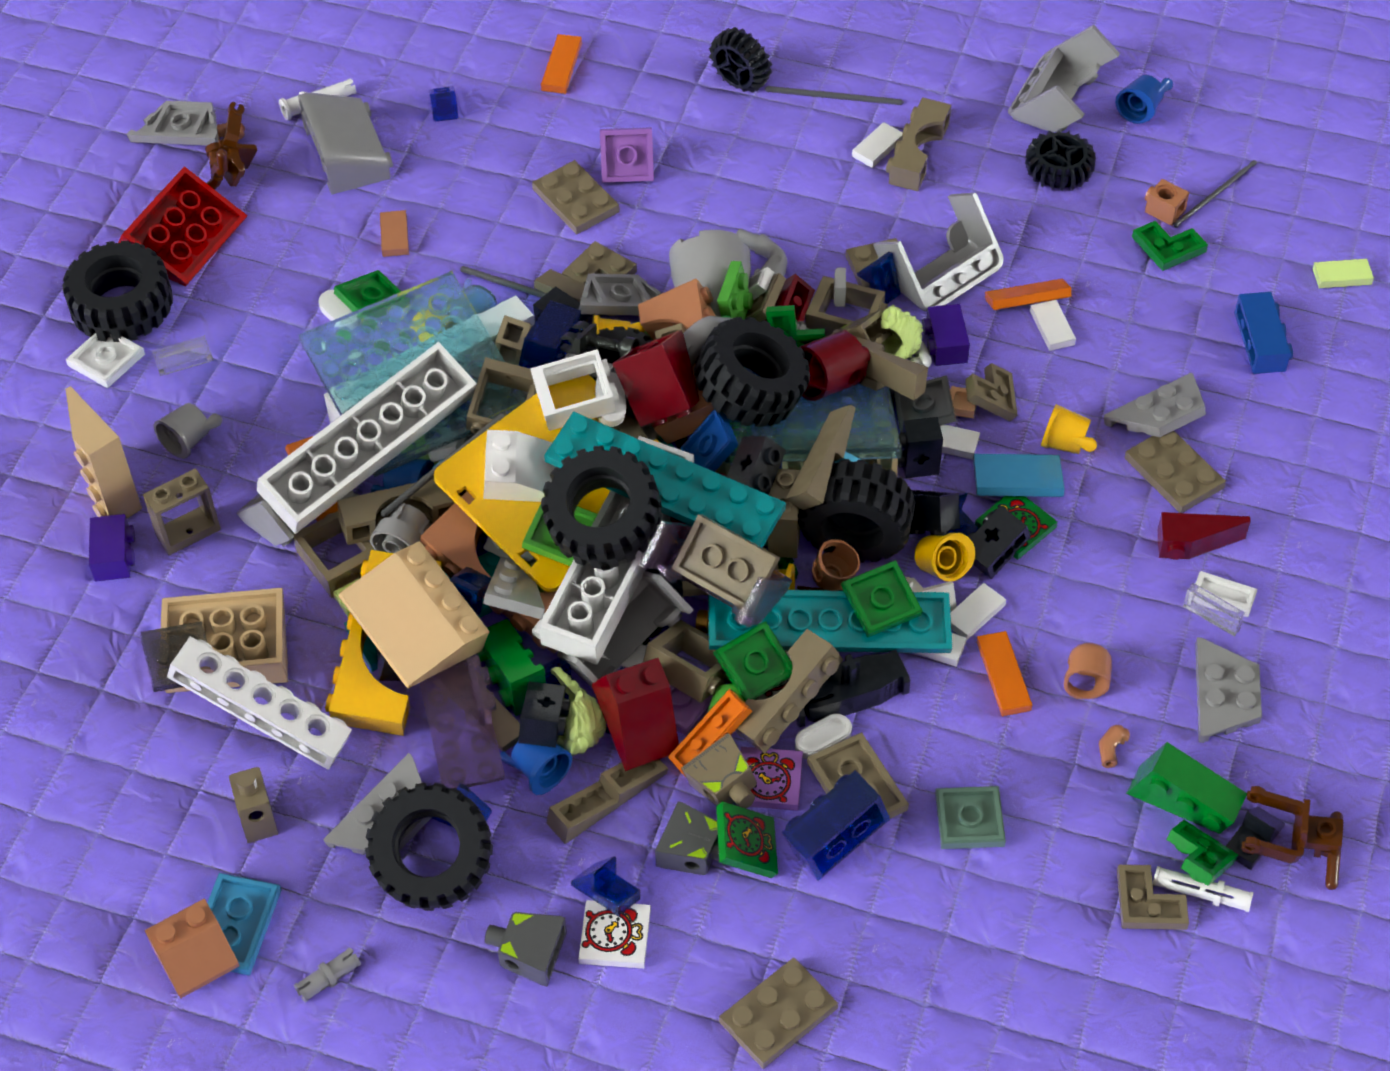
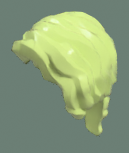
[880,304,923,359]
[551,667,607,756]

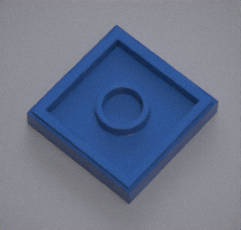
[681,410,739,472]

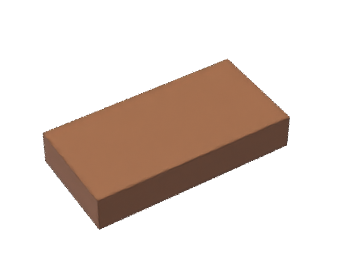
[380,210,409,257]

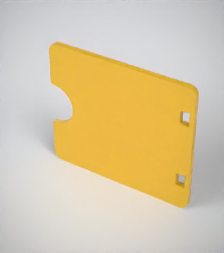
[434,374,660,592]

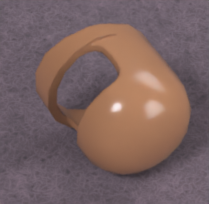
[811,539,860,591]
[1064,643,1112,699]

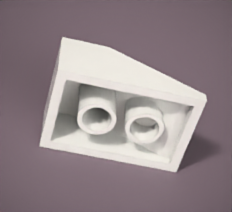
[483,429,560,502]

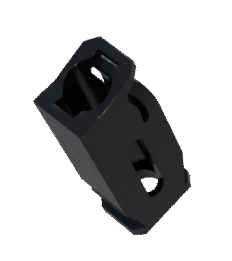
[797,649,910,727]

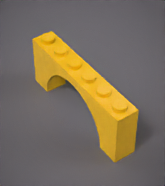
[325,550,442,736]

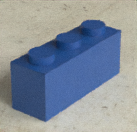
[1234,292,1293,374]

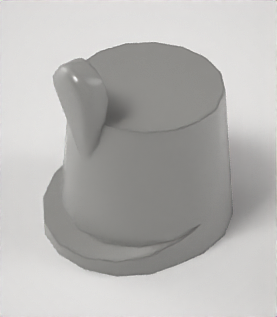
[154,403,222,459]

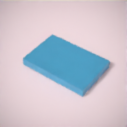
[973,454,1065,497]
[207,873,282,976]

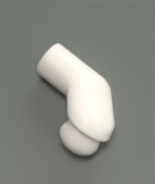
[910,341,932,368]

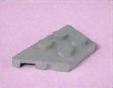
[127,101,219,145]
[578,273,661,316]
[1104,373,1206,437]
[1195,637,1262,743]
[323,753,432,855]

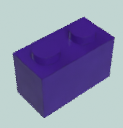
[922,304,970,366]
[89,514,135,582]

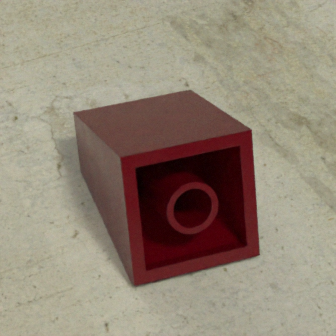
[612,330,700,427]

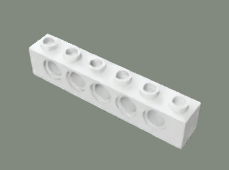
[167,636,352,770]

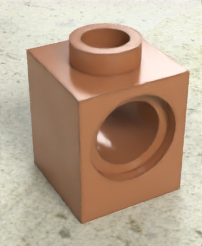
[1145,179,1189,226]

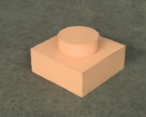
[951,386,976,419]

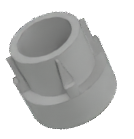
[370,503,430,553]

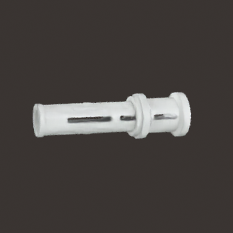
[279,78,356,121]

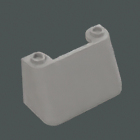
[298,92,393,195]

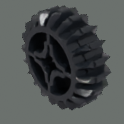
[709,27,772,93]
[1025,130,1096,191]

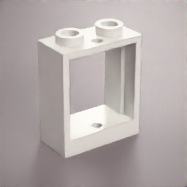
[530,349,619,431]

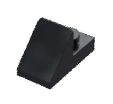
[1226,806,1285,870]

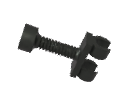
[560,321,640,356]

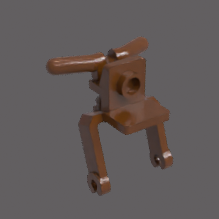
[205,102,257,190]
[1242,786,1344,890]

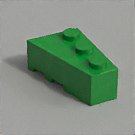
[475,619,546,717]
[1126,742,1247,834]

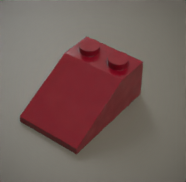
[591,658,679,771]

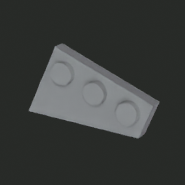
[483,557,545,619]

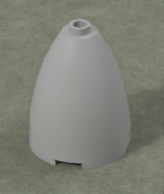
[669,230,751,317]

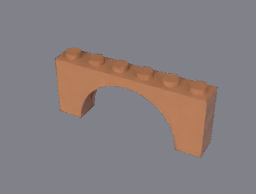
[638,278,727,444]
[420,492,558,654]

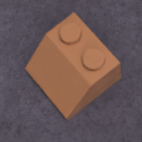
[144,898,240,999]

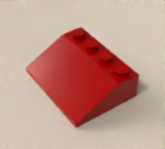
[118,166,248,287]

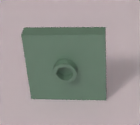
[935,786,1006,849]

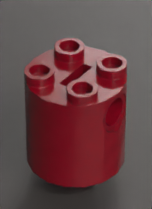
[799,330,871,401]

